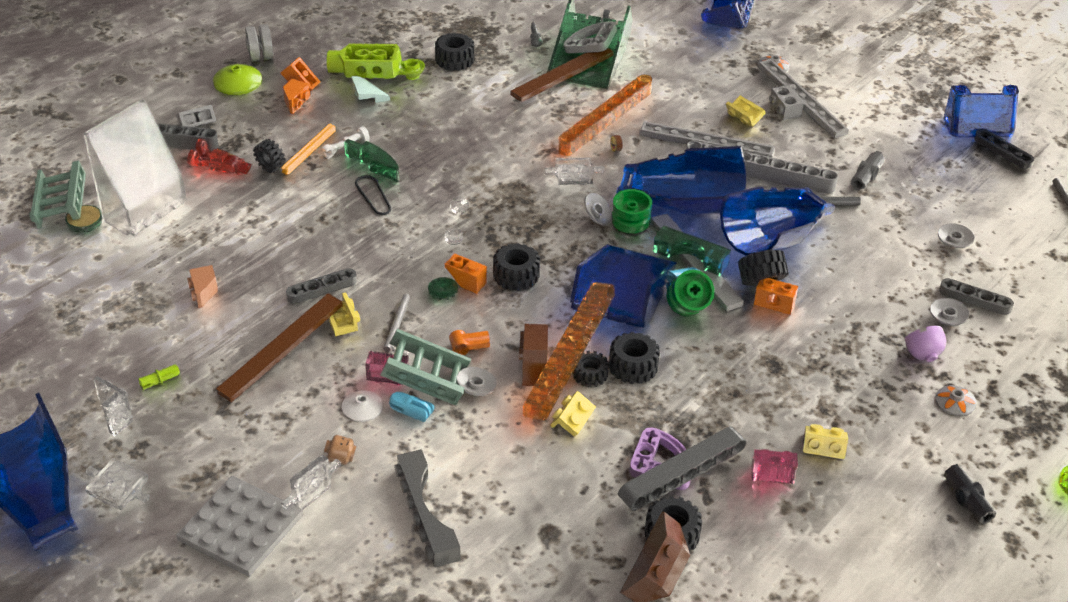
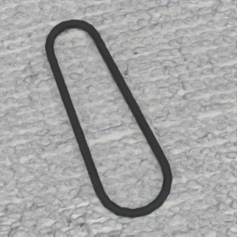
[355,175,392,215]

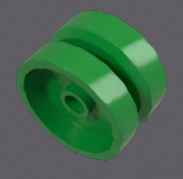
[612,189,652,233]
[666,269,715,316]

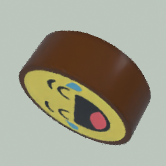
[610,135,623,152]

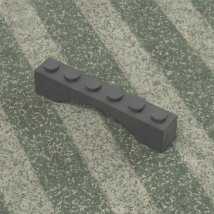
[394,449,461,567]

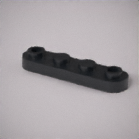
[974,129,1034,169]

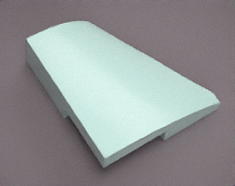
[352,76,390,103]

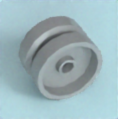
[245,24,274,62]

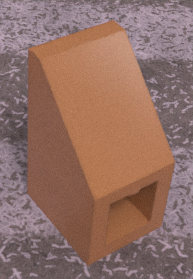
[187,265,218,308]

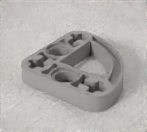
[563,21,617,53]

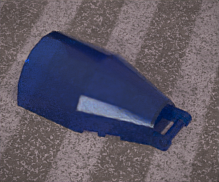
[616,146,746,215]
[720,186,835,256]
[0,392,79,551]

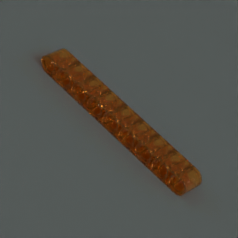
[558,74,652,156]
[523,282,615,421]

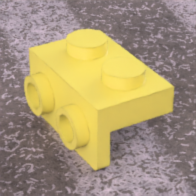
[726,95,766,127]
[328,292,360,336]
[550,391,596,437]
[803,424,848,459]

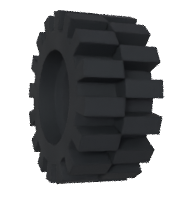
[253,139,286,173]
[572,350,609,387]

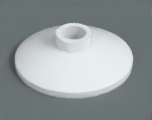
[342,390,383,422]

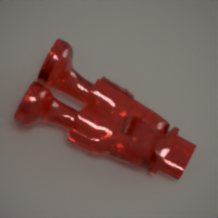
[187,138,252,175]

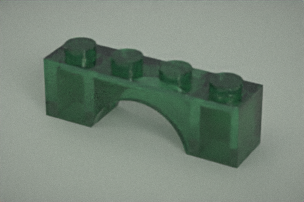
[653,225,731,276]

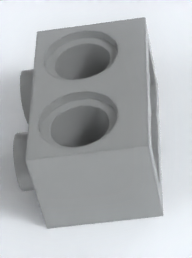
[769,85,804,120]
[176,105,216,127]

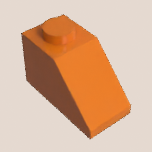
[280,57,320,91]

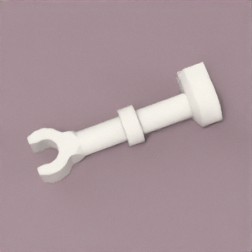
[322,126,370,159]

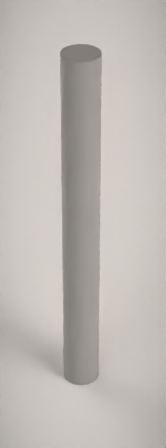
[383,294,410,352]

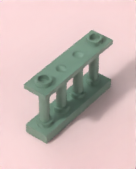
[29,160,86,229]
[380,329,471,405]

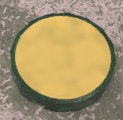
[65,205,103,232]

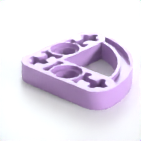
[630,428,691,490]

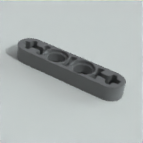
[286,268,357,304]
[939,278,1014,315]

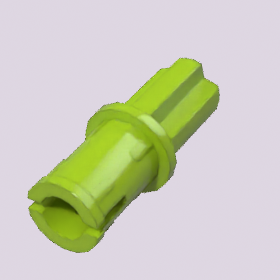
[138,364,180,390]

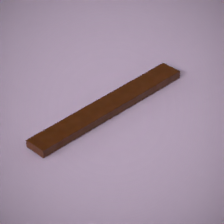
[510,48,614,102]
[216,293,343,403]

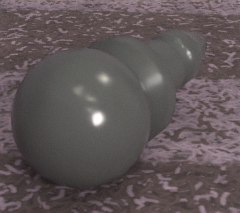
[530,22,543,47]

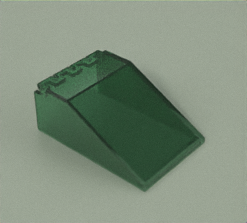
[547,0,633,89]

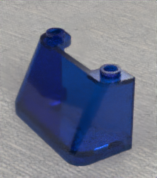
[701,0,755,29]
[943,84,1019,138]

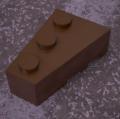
[519,324,548,387]

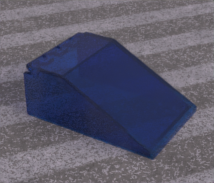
[570,244,677,328]

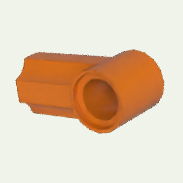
[449,330,490,356]

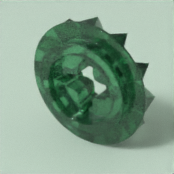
[428,277,458,301]

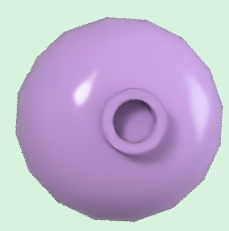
[905,326,946,362]

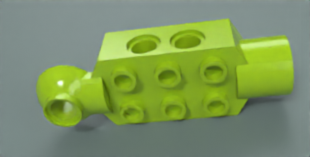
[327,43,425,80]

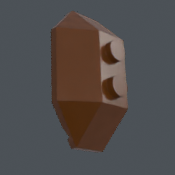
[620,512,690,602]

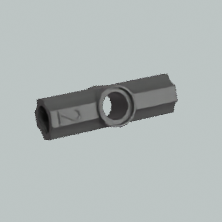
[851,151,885,191]

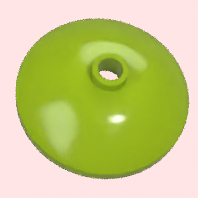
[213,64,262,95]

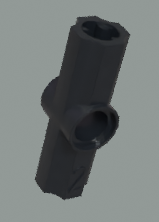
[944,464,996,524]

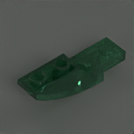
[344,139,400,182]

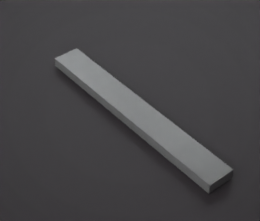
[757,59,849,139]
[639,121,775,157]
[651,213,744,311]

